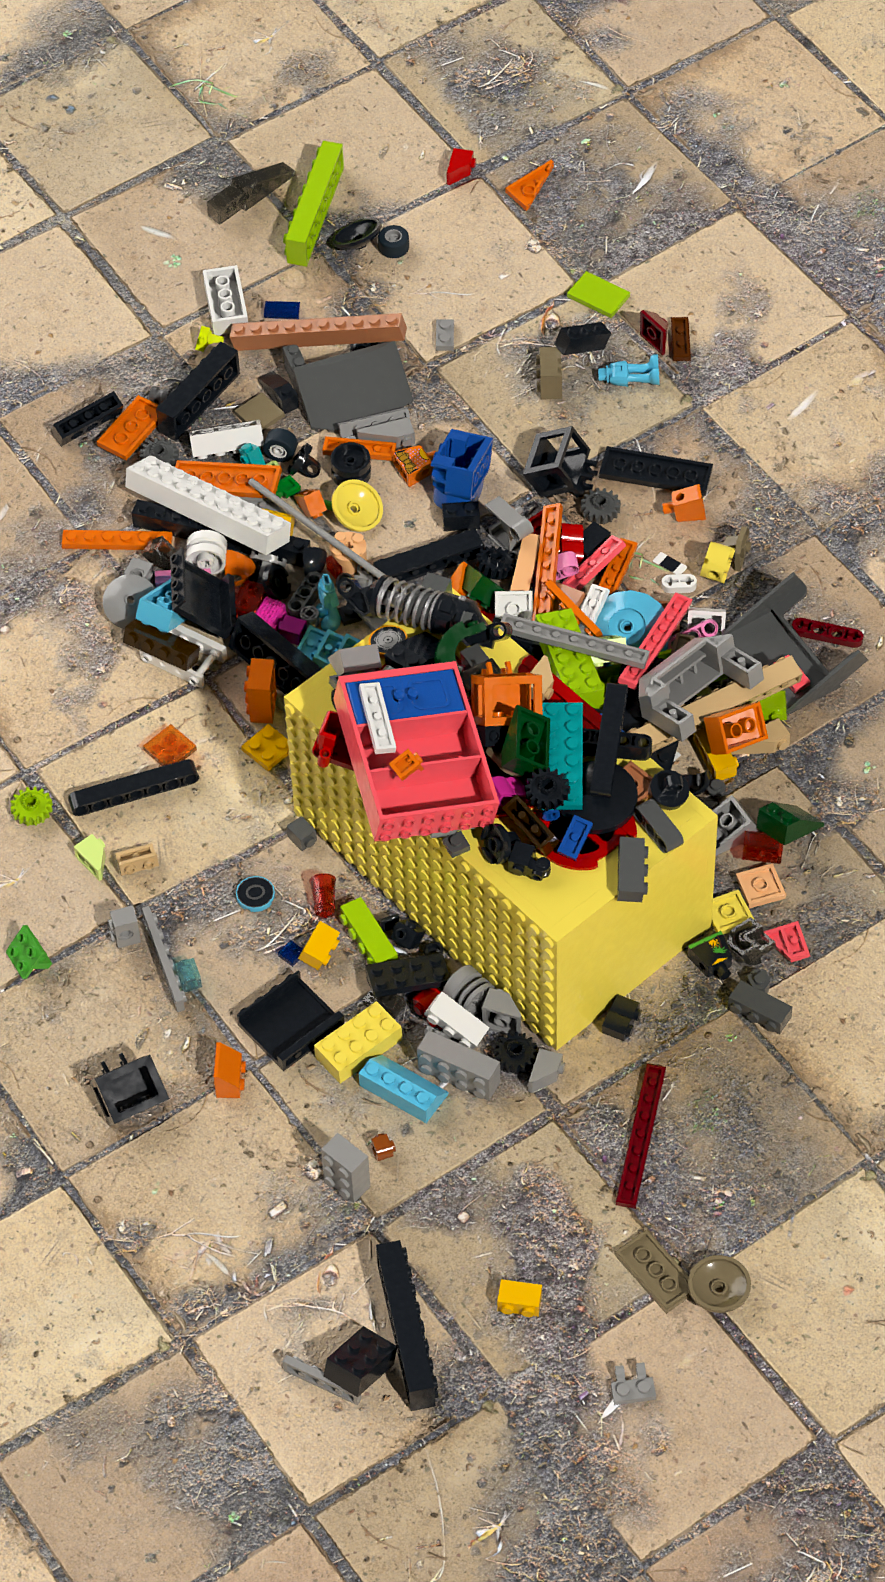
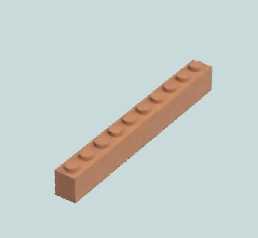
[230,313,407,351]

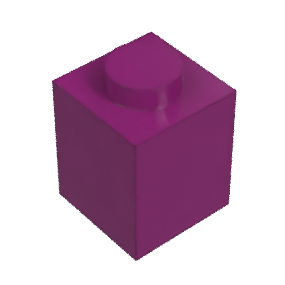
[277,615,307,646]

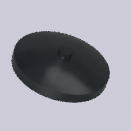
[559,760,638,834]

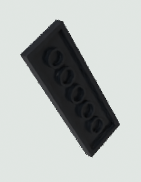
[599,446,713,496]

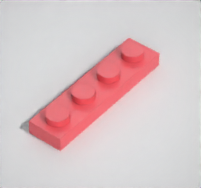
[562,535,626,590]

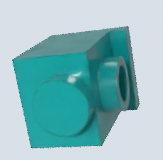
[239,443,266,465]

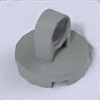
[250,551,287,578]

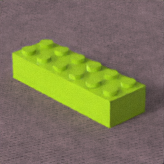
[535,608,604,707]

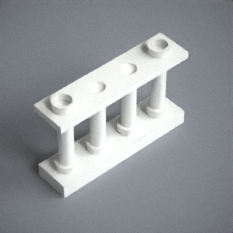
[139,625,227,689]

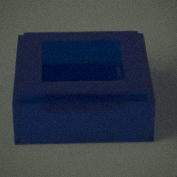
[278,940,303,967]

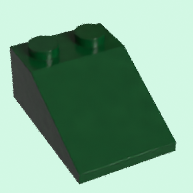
[501,705,550,778]
[756,802,824,845]

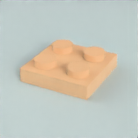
[736,863,786,909]

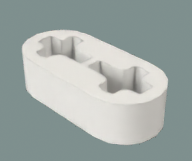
[661,574,697,593]

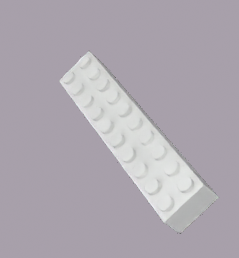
[125,456,291,555]

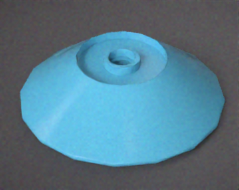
[595,590,671,667]

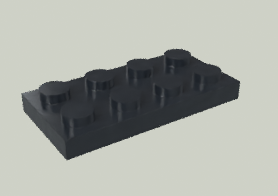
[365,953,450,998]

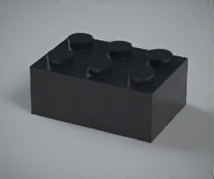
[323,1326,398,1397]

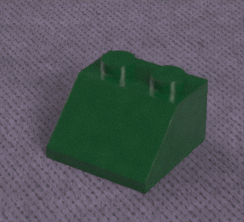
[463,565,505,611]

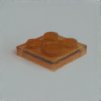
[143,724,197,766]

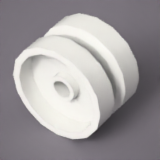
[185,530,227,575]

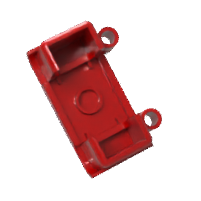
[312,711,354,771]

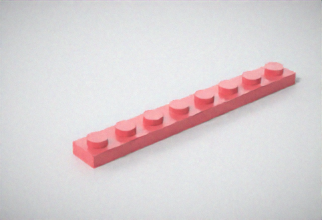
[618,592,693,690]

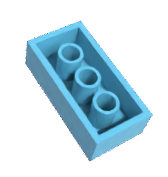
[135,579,187,632]

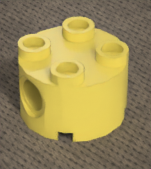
[700,541,735,584]

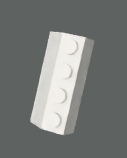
[189,420,264,459]

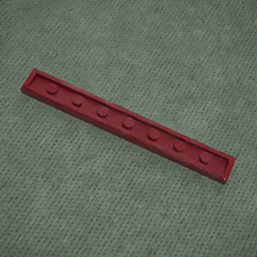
[616,1063,666,1209]

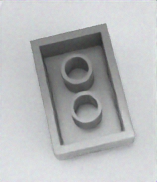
[321,1133,371,1203]

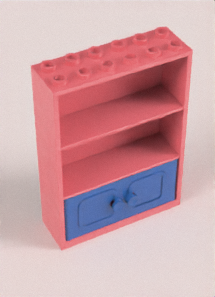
[333,661,499,842]

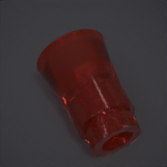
[309,874,336,919]

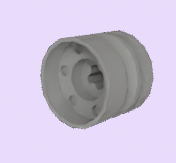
[443,965,496,1017]

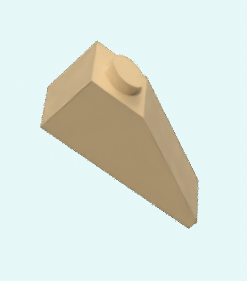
[731,718,790,755]

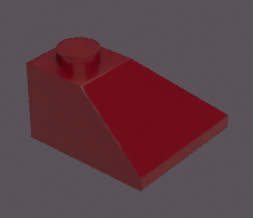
[640,310,668,356]

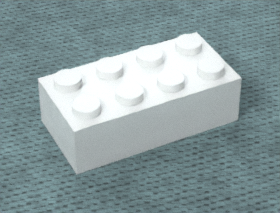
[203,265,248,335]

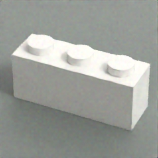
[424,992,489,1049]

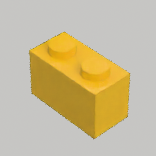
[298,921,340,970]
[497,1279,542,1317]

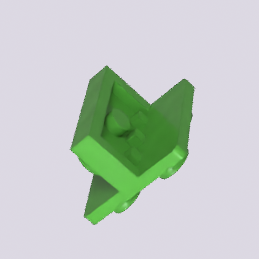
[6,925,52,979]

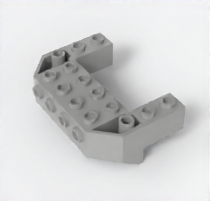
[639,634,764,742]

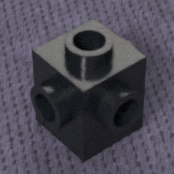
[391,919,426,950]

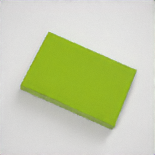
[567,271,630,318]

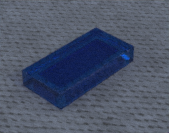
[264,301,300,319]

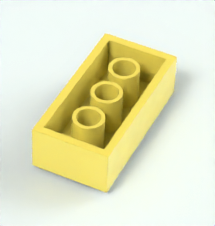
[314,1001,402,1084]

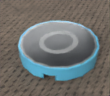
[236,876,275,912]

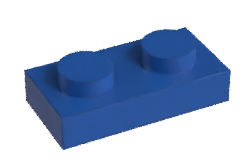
[557,815,593,861]

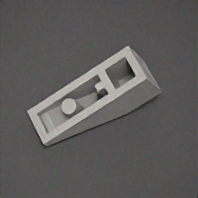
[357,417,415,449]

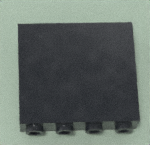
[170,548,236,639]
[237,970,345,1071]

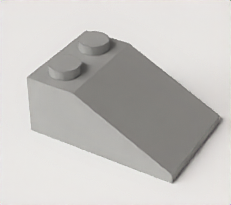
[712,795,759,856]

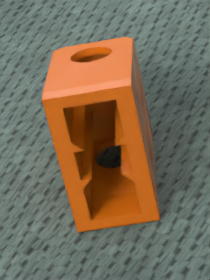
[662,484,706,522]

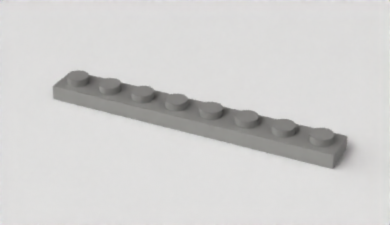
[499,613,650,669]

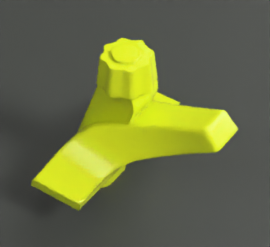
[195,326,224,352]

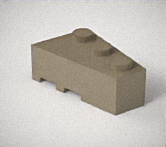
[536,347,562,400]

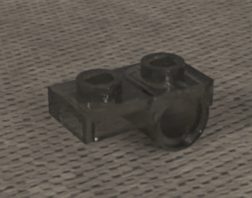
[362,990,406,1020]

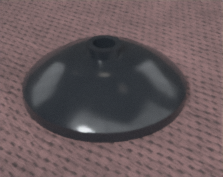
[332,218,382,250]

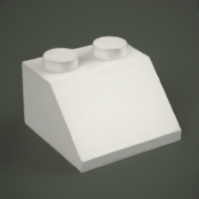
[687,607,726,638]

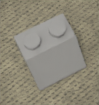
[328,644,382,676]
[482,988,522,1036]

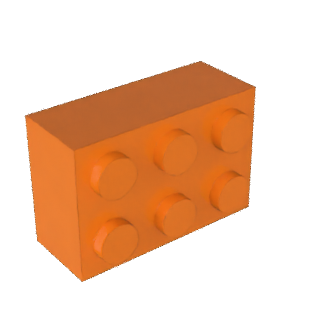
[244,658,277,724]

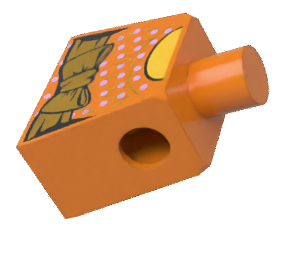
[393,445,436,487]

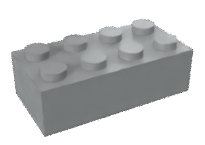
[417,1030,500,1101]

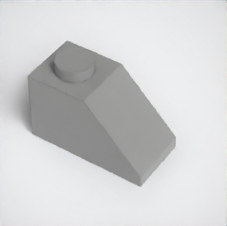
[528,1048,565,1093]

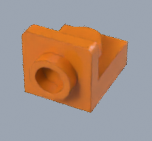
[389,749,424,781]

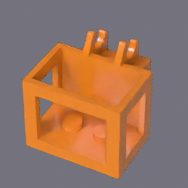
[471,661,543,726]

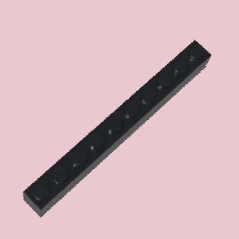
[131,499,311,567]

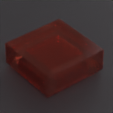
[326,555,343,579]

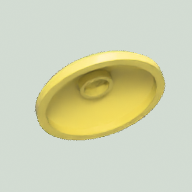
[332,479,383,532]

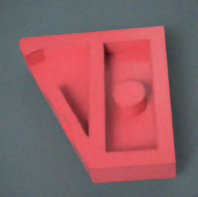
[762,921,810,963]

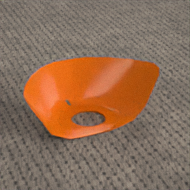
[225,550,256,587]

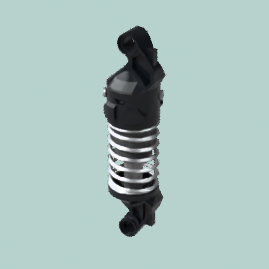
[337,575,513,649]

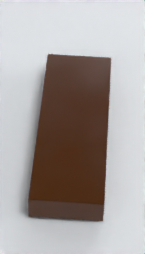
[671,317,691,361]

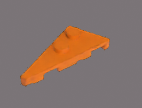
[505,160,554,211]

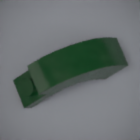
[434,620,487,673]

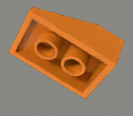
[703,701,768,755]

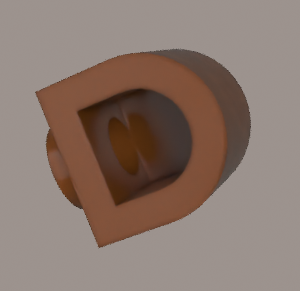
[371,1133,396,1161]

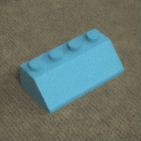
[359,1055,449,1123]

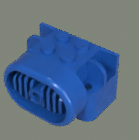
[431,429,493,509]

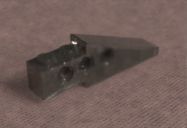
[207,162,295,225]

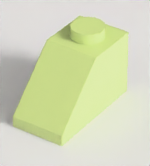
[74,834,106,881]

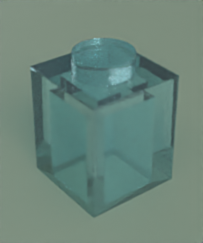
[175,958,202,992]

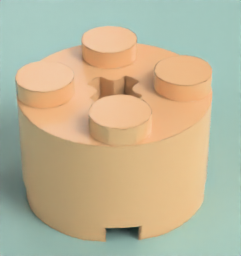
[329,532,367,574]

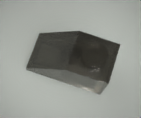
[141,536,186,570]

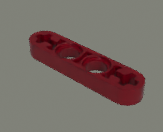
[792,618,864,648]

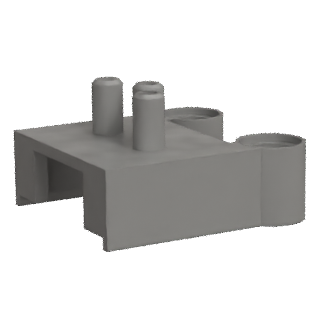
[485,496,534,563]

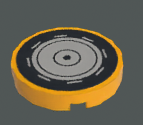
[369,625,408,659]

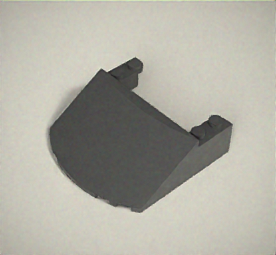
[283,341,413,433]
[722,572,868,715]

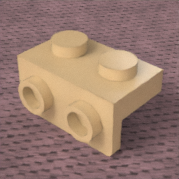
[115,843,159,876]

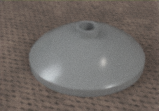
[103,574,155,629]

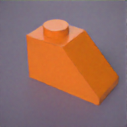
[293,489,327,519]

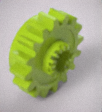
[10,786,53,826]

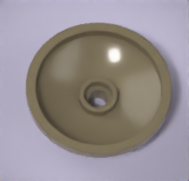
[688,1255,751,1313]

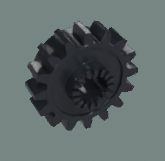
[475,546,516,580]
[525,767,570,811]
[494,1032,538,1074]

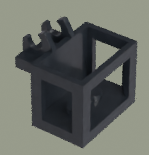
[522,426,598,498]
[89,1053,170,1125]

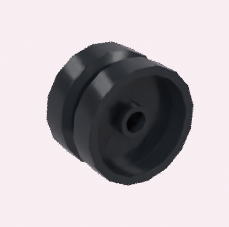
[331,442,371,486]

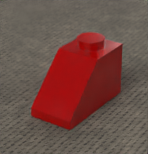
[447,148,476,185]

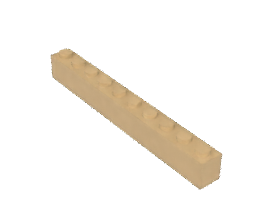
[628,655,803,753]

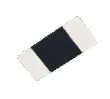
[653,552,687,574]

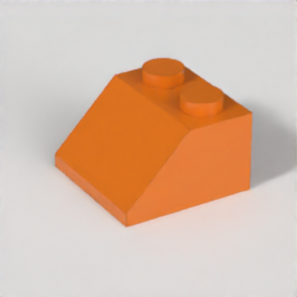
[214,1042,246,1098]

